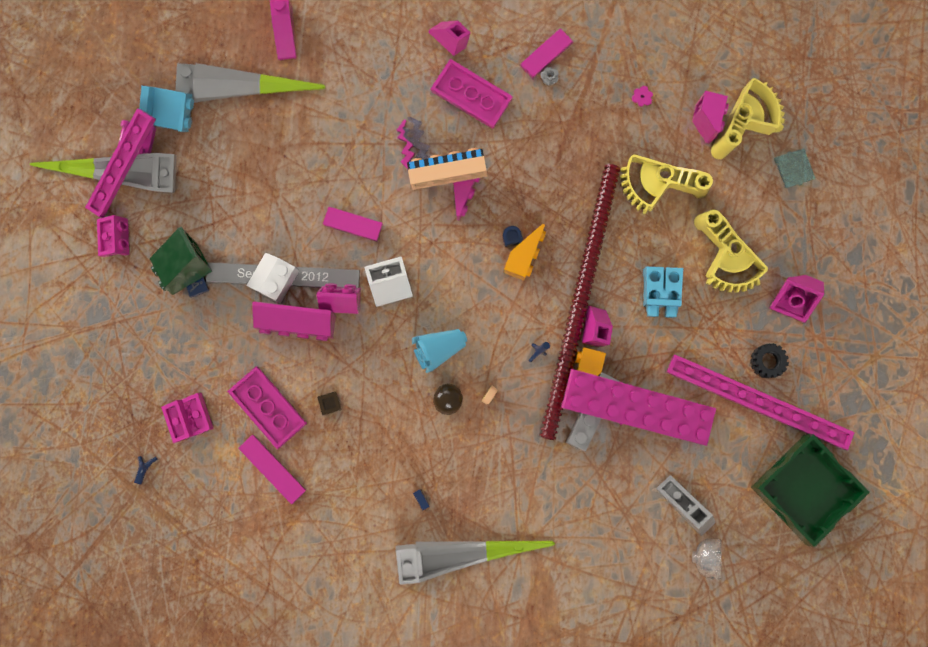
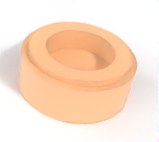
[482,385,498,405]

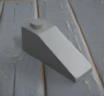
[656,475,716,536]

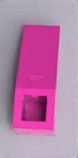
[453,178,481,221]

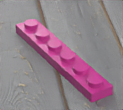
[85,108,156,218]

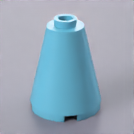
[412,329,467,373]

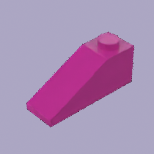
[270,0,297,60]

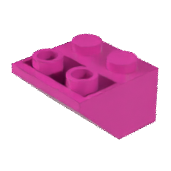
[692,91,729,144]
[317,283,361,314]

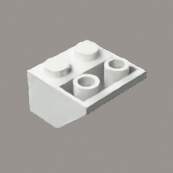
[364,256,413,307]

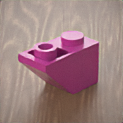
[428,21,471,56]
[582,306,613,347]

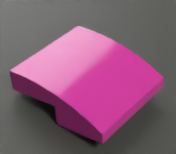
[161,393,214,443]

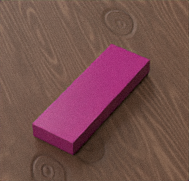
[520,28,573,79]
[323,207,383,242]

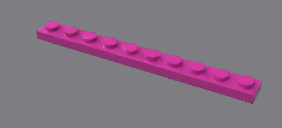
[666,354,855,450]

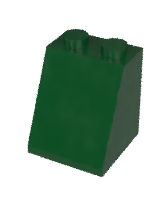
[150,227,212,295]

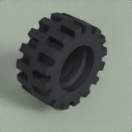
[750,343,789,379]

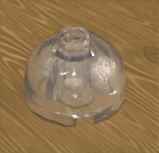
[692,538,722,580]

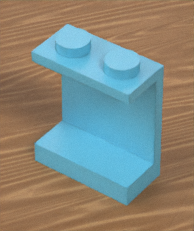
[139,86,194,132]

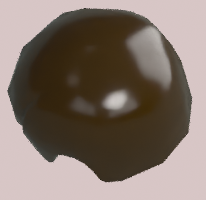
[433,384,463,415]

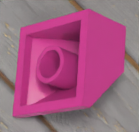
[770,275,825,323]

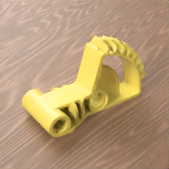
[711,78,785,160]
[620,155,713,214]
[694,210,768,293]

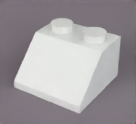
[246,253,299,304]

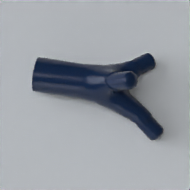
[529,342,550,362]
[134,456,158,484]

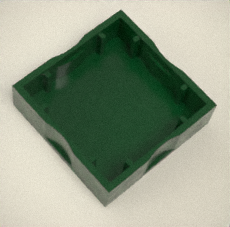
[751,434,870,548]

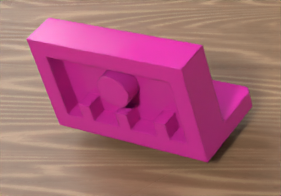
[97,215,129,257]

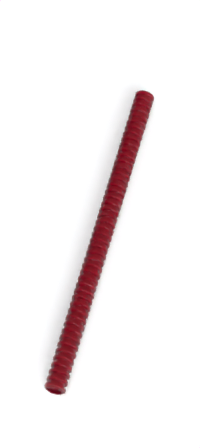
[539,164,621,441]

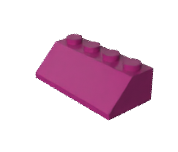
[252,302,336,341]

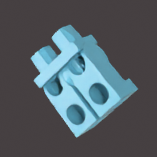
[643,266,683,318]

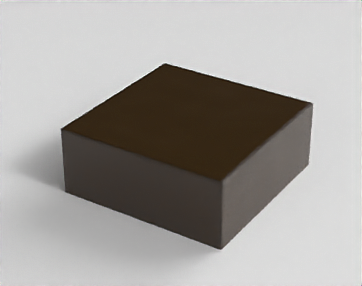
[317,391,342,416]

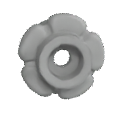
[541,67,559,85]

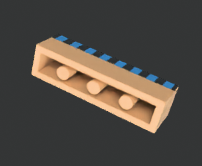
[407,148,487,190]

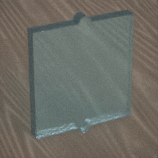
[774,149,815,188]

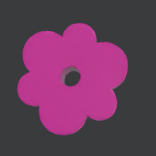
[632,86,653,107]

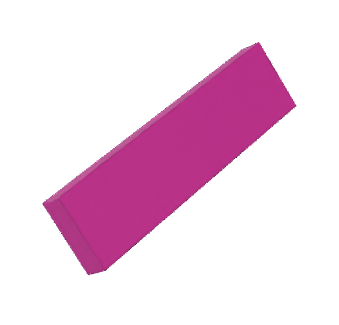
[238,434,307,505]

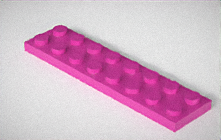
[561,369,716,446]

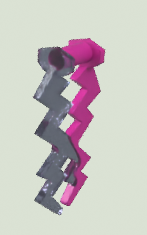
[397,117,430,170]

